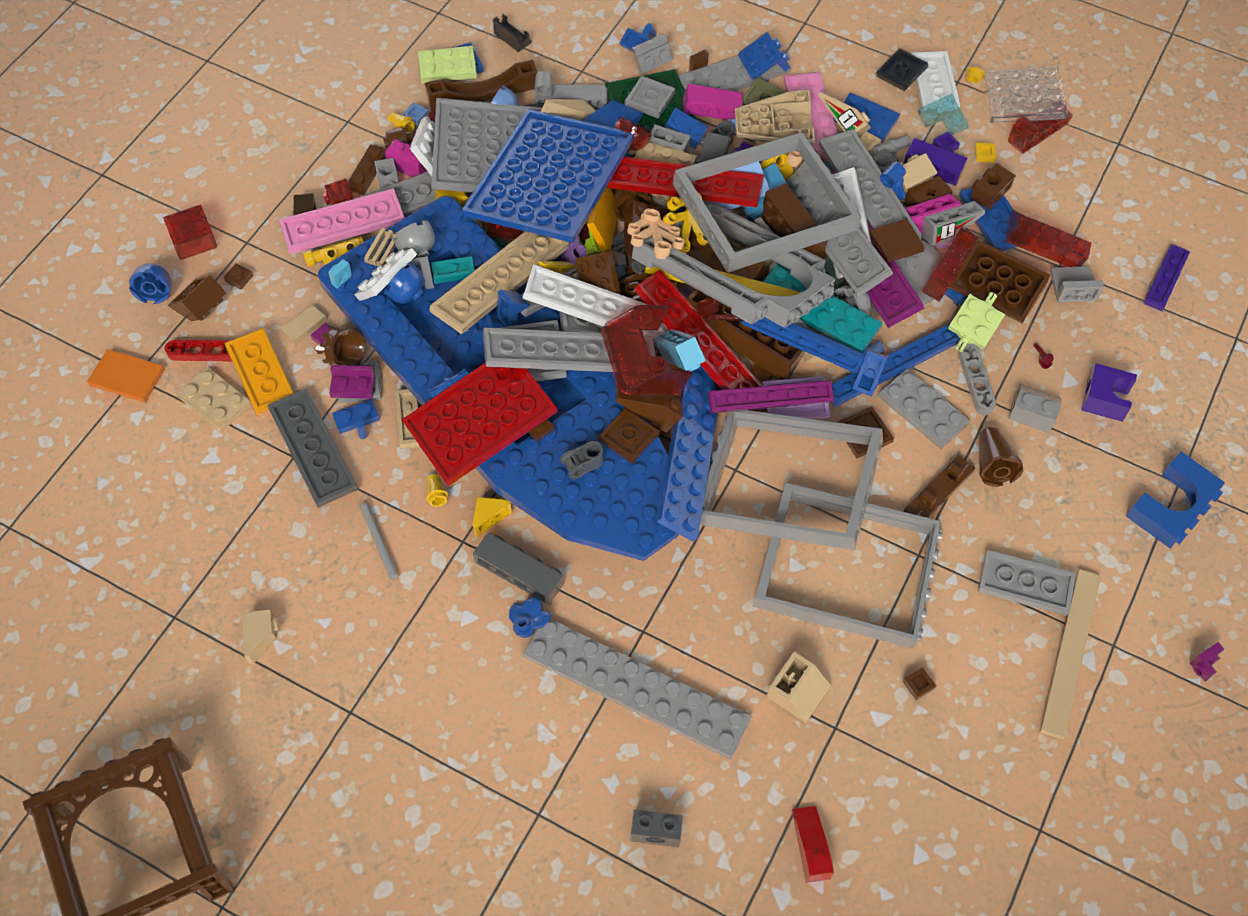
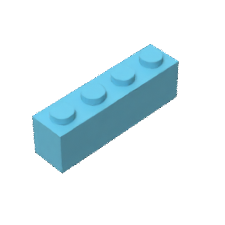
[654,329,706,371]

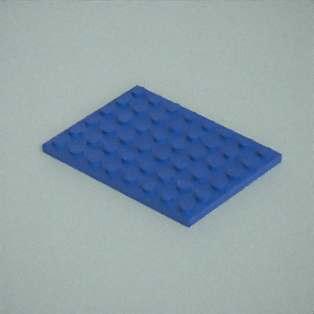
[462,109,634,243]

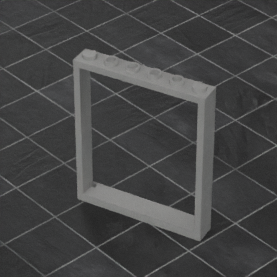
[673,132,861,273]
[700,410,883,550]
[753,482,943,649]

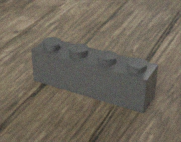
[473,533,564,605]

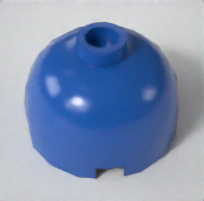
[384,262,424,304]
[129,263,172,304]

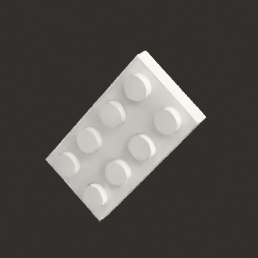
[911,51,960,112]

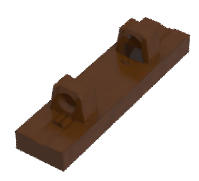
[903,455,975,518]

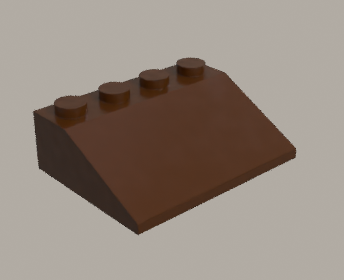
[949,240,1050,324]
[616,353,683,433]

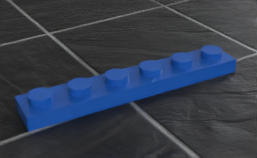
[741,317,865,373]

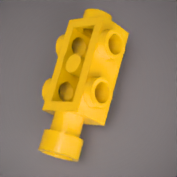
[303,236,363,268]

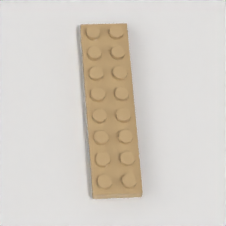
[430,231,569,334]

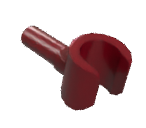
[1034,343,1054,369]

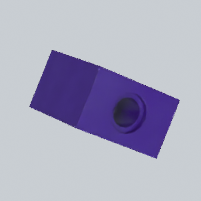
[1081,363,1137,422]

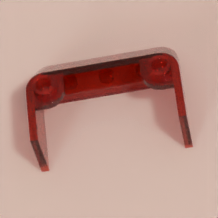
[601,305,692,395]

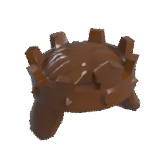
[315,326,365,366]

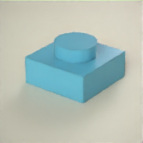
[328,259,352,288]

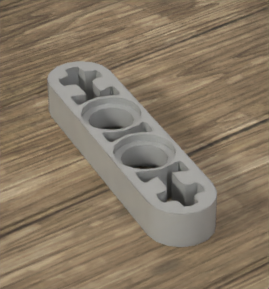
[958,343,996,415]

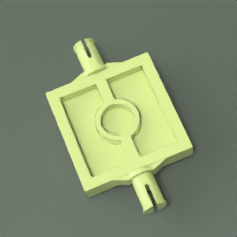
[948,292,1005,352]

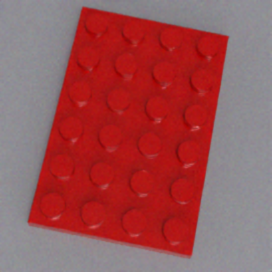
[401,363,558,487]

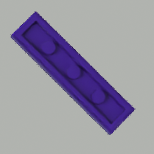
[1143,244,1190,311]

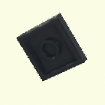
[876,48,928,91]

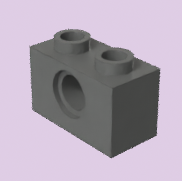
[630,810,683,848]

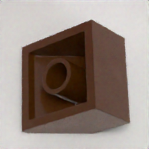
[168,275,226,321]

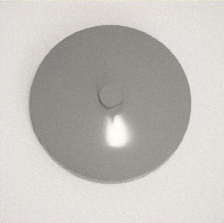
[895,240,947,305]

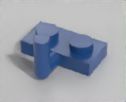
[619,23,657,53]
[332,399,380,439]

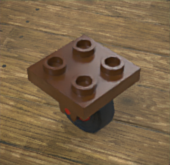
[575,251,627,293]

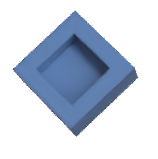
[402,102,429,127]

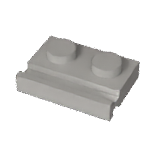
[633,34,673,74]

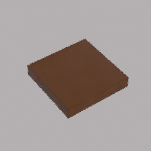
[870,219,925,263]
[836,407,894,458]
[598,408,660,465]

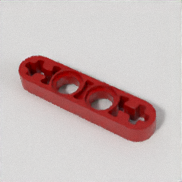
[164,340,232,362]

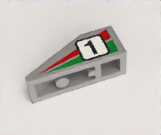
[922,201,985,246]

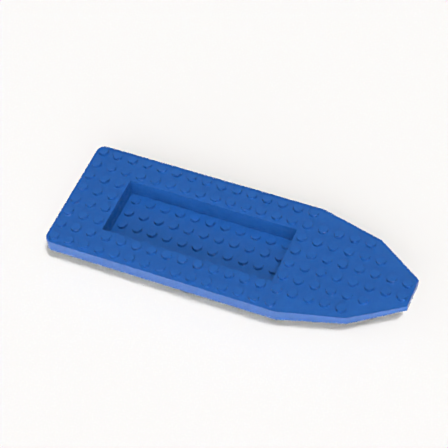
[318,196,679,561]

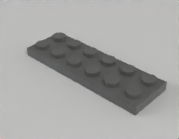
[267,388,358,508]

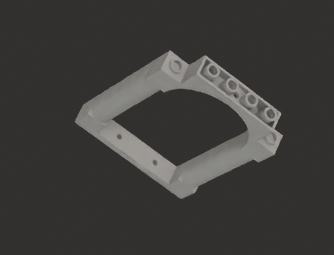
[632,201,835,328]

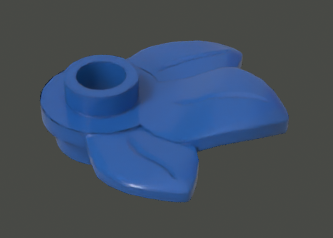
[509,596,551,638]

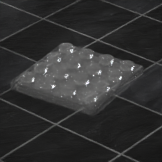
[983,66,1068,123]

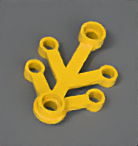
[663,192,709,254]

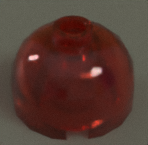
[614,116,653,153]

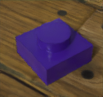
[932,132,960,152]

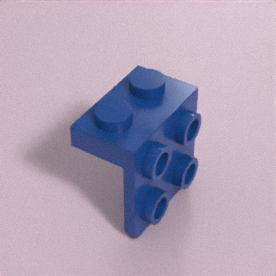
[738,32,791,79]

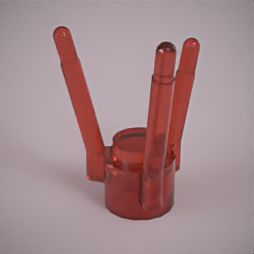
[697,298,742,321]

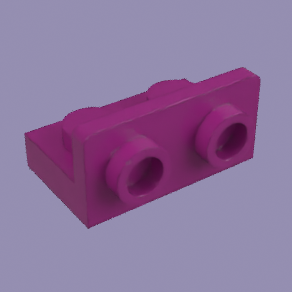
[329,364,375,399]

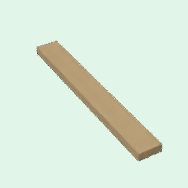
[1040,569,1101,740]

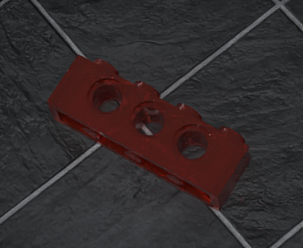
[922,227,979,302]

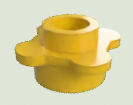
[966,67,985,83]

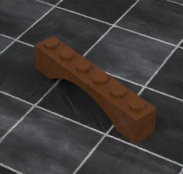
[425,60,538,112]

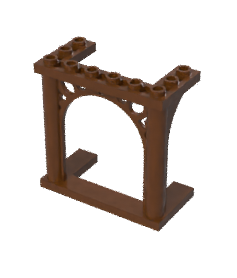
[22,737,235,916]

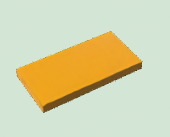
[587,188,617,253]
[224,328,294,415]

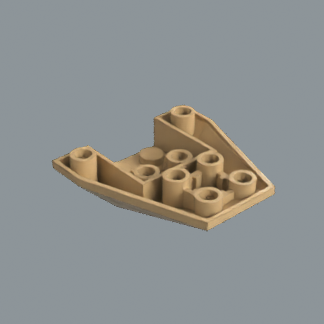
[735,89,815,145]

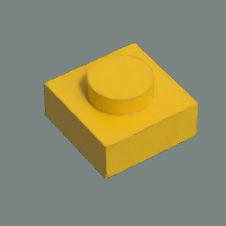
[974,143,996,163]

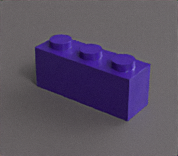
[903,138,968,186]

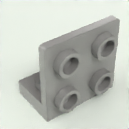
[1050,266,1104,302]

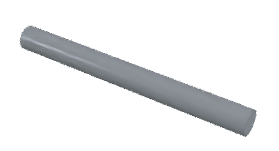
[360,503,398,580]

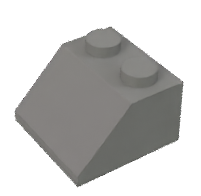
[1009,384,1062,433]

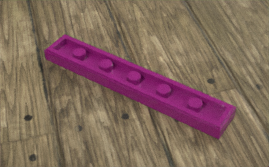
[708,380,834,414]

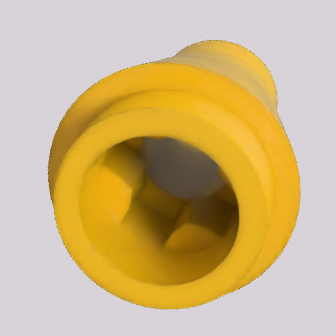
[388,112,415,134]
[426,474,448,507]

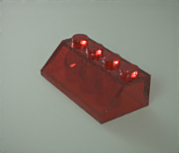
[1005,210,1092,267]

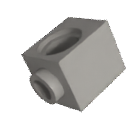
[374,158,398,189]

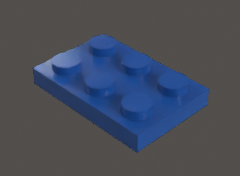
[833,92,900,143]

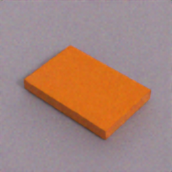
[87,349,165,403]

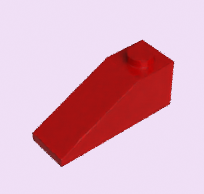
[792,806,834,883]

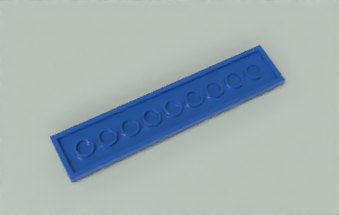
[656,366,721,542]

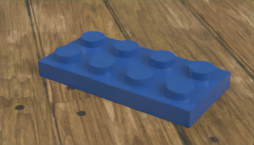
[959,188,1031,251]

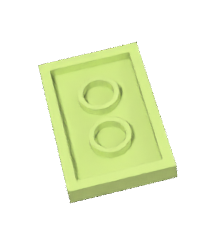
[418,46,477,84]

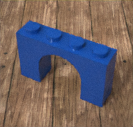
[1126,452,1225,549]

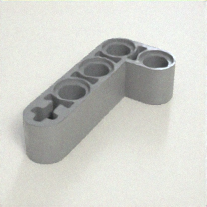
[535,71,608,110]

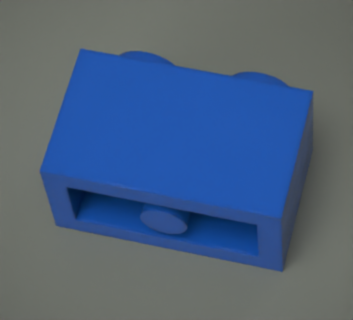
[664,108,708,149]

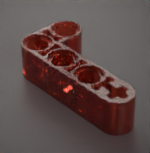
[1008,103,1073,154]

